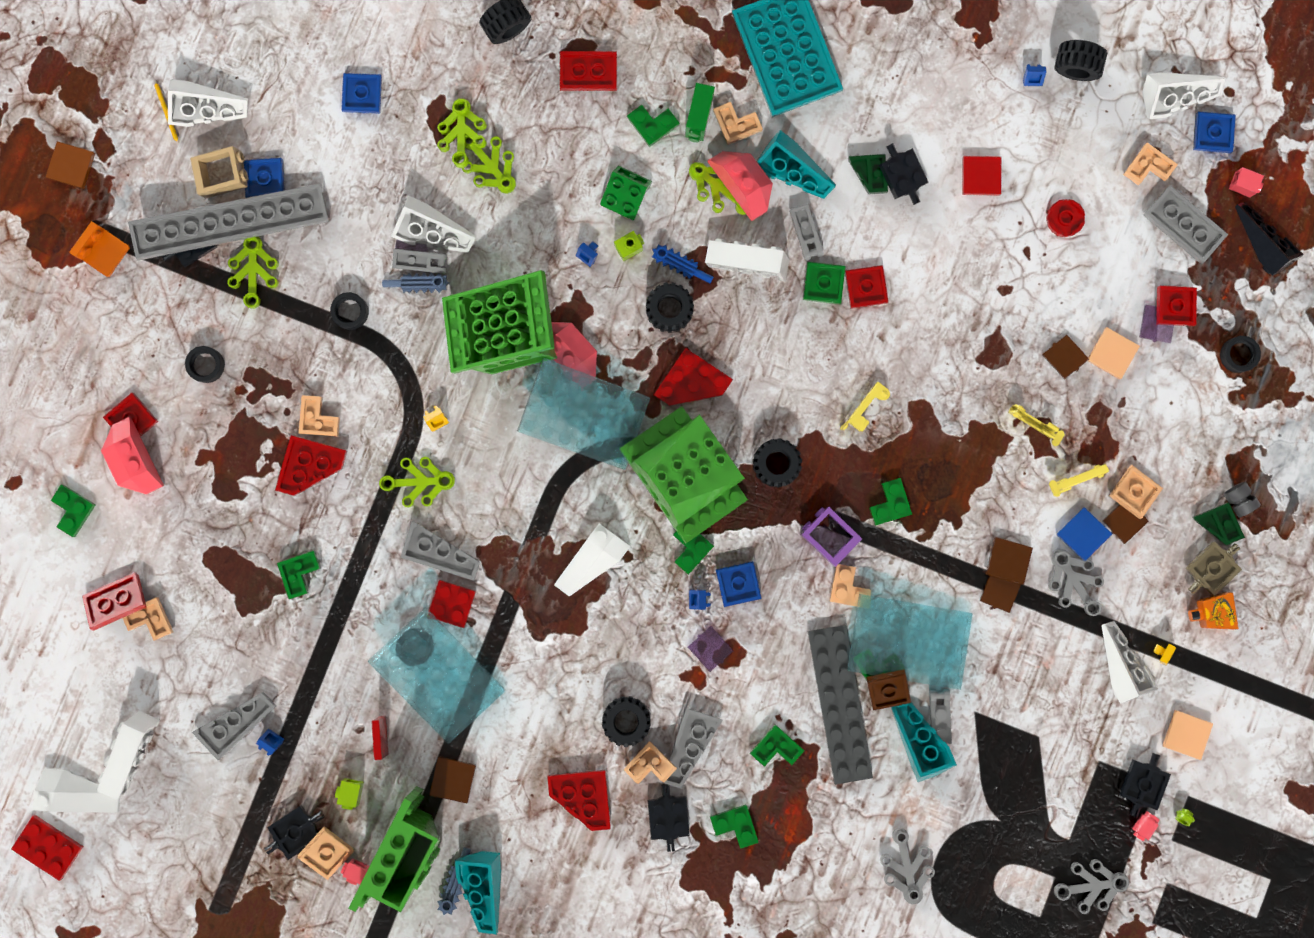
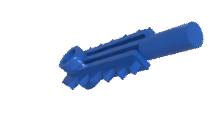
[652,244,713,284]

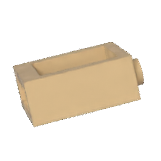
[190,146,248,198]

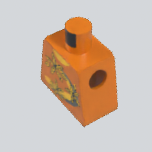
[1188,592,1239,630]

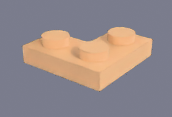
[713,102,763,145]
[1123,143,1178,185]
[299,395,340,437]
[829,564,871,609]
[123,597,173,641]
[624,741,677,784]

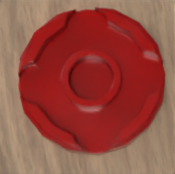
[1046,199,1085,238]

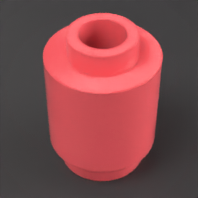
[1132,811,1160,841]

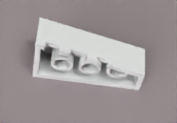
[705,239,789,282]
[97,711,160,800]

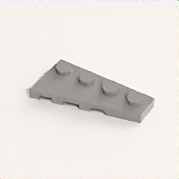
[400,521,480,580]
[192,692,276,760]
[664,708,723,788]

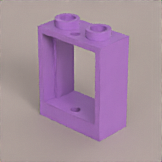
[800,507,862,567]

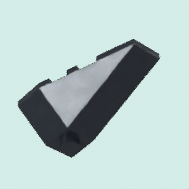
[1235,202,1304,276]

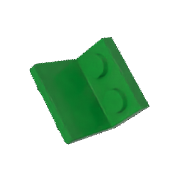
[600,165,652,220]

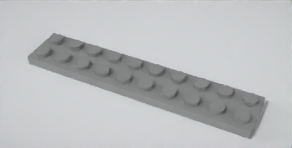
[128,184,329,260]

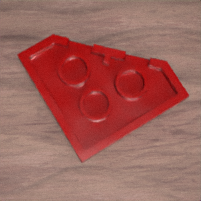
[654,348,733,406]
[275,435,348,496]
[547,770,611,831]

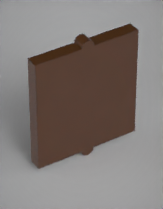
[1042,335,1089,380]
[1103,505,1149,544]
[980,576,1021,613]

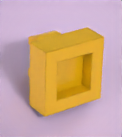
[423,406,449,432]
[1154,644,1176,666]

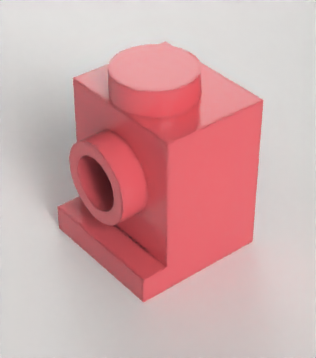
[341,858,370,885]

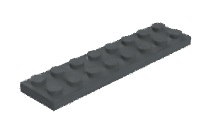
[807,625,873,785]

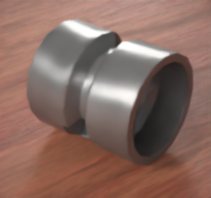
[1223,481,1261,517]

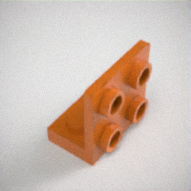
[69,221,130,277]

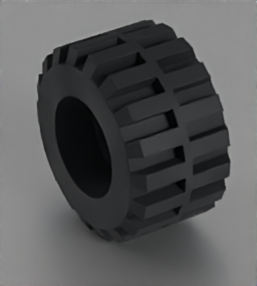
[479,0,532,44]
[1054,40,1108,81]
[646,282,694,333]
[753,438,802,488]
[602,696,651,747]

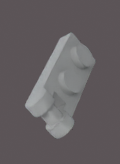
[789,204,824,261]
[392,248,447,273]
[929,689,952,744]

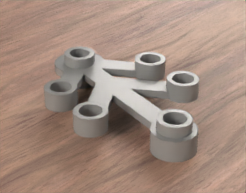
[1048,549,1104,616]
[880,828,935,904]
[1054,859,1129,914]

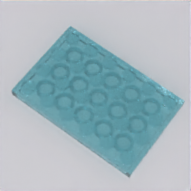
[517,358,650,470]
[847,594,973,690]
[368,607,505,744]

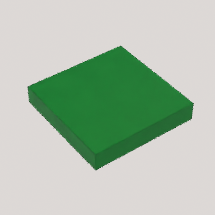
[803,262,846,305]

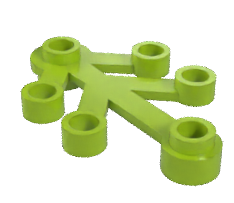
[437,98,487,168]
[462,135,516,194]
[689,162,746,215]
[227,236,279,309]
[379,457,455,508]

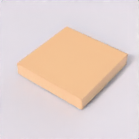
[1088,327,1140,380]
[1109,465,1163,519]
[1162,710,1213,760]
[298,826,354,880]

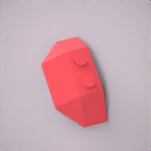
[707,151,773,221]
[551,322,597,392]
[101,417,164,494]

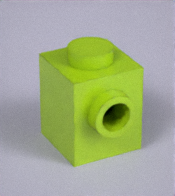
[614,231,644,262]
[335,778,364,810]

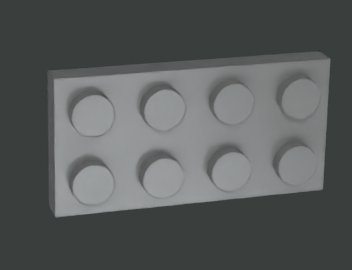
[1143,185,1228,264]

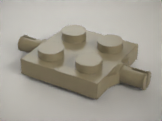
[1185,542,1242,596]

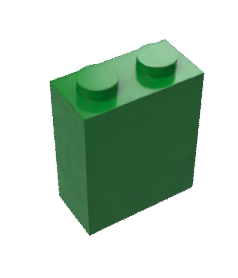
[685,83,715,143]

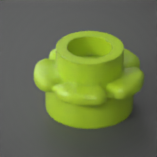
[1175,809,1195,826]

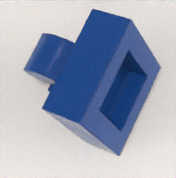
[1023,64,1047,86]
[575,241,599,267]
[689,590,711,610]
[256,729,284,756]

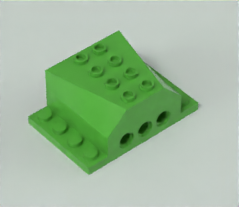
[442,270,557,375]
[619,406,748,544]
[348,786,440,912]

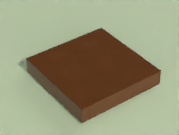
[986,537,1033,585]
[866,669,911,711]
[430,756,476,804]

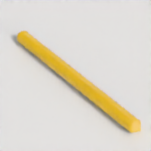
[154,83,178,141]

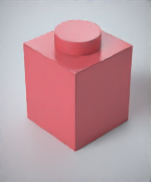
[1229,167,1264,197]

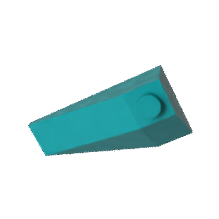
[757,130,836,199]
[891,702,957,782]
[455,851,501,935]

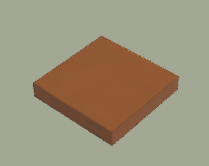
[46,141,96,189]

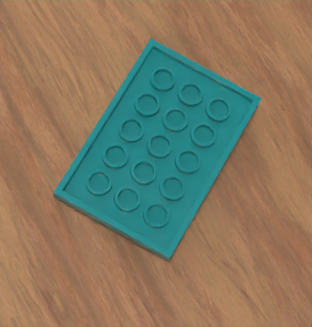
[732,0,843,117]

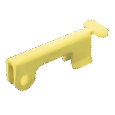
[840,382,890,432]
[1008,404,1065,446]
[1049,464,1109,497]

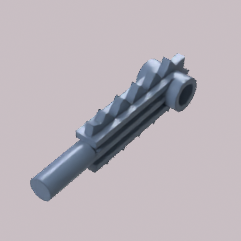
[382,272,449,294]
[437,847,471,915]

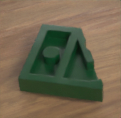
[848,154,888,194]
[1192,502,1245,545]

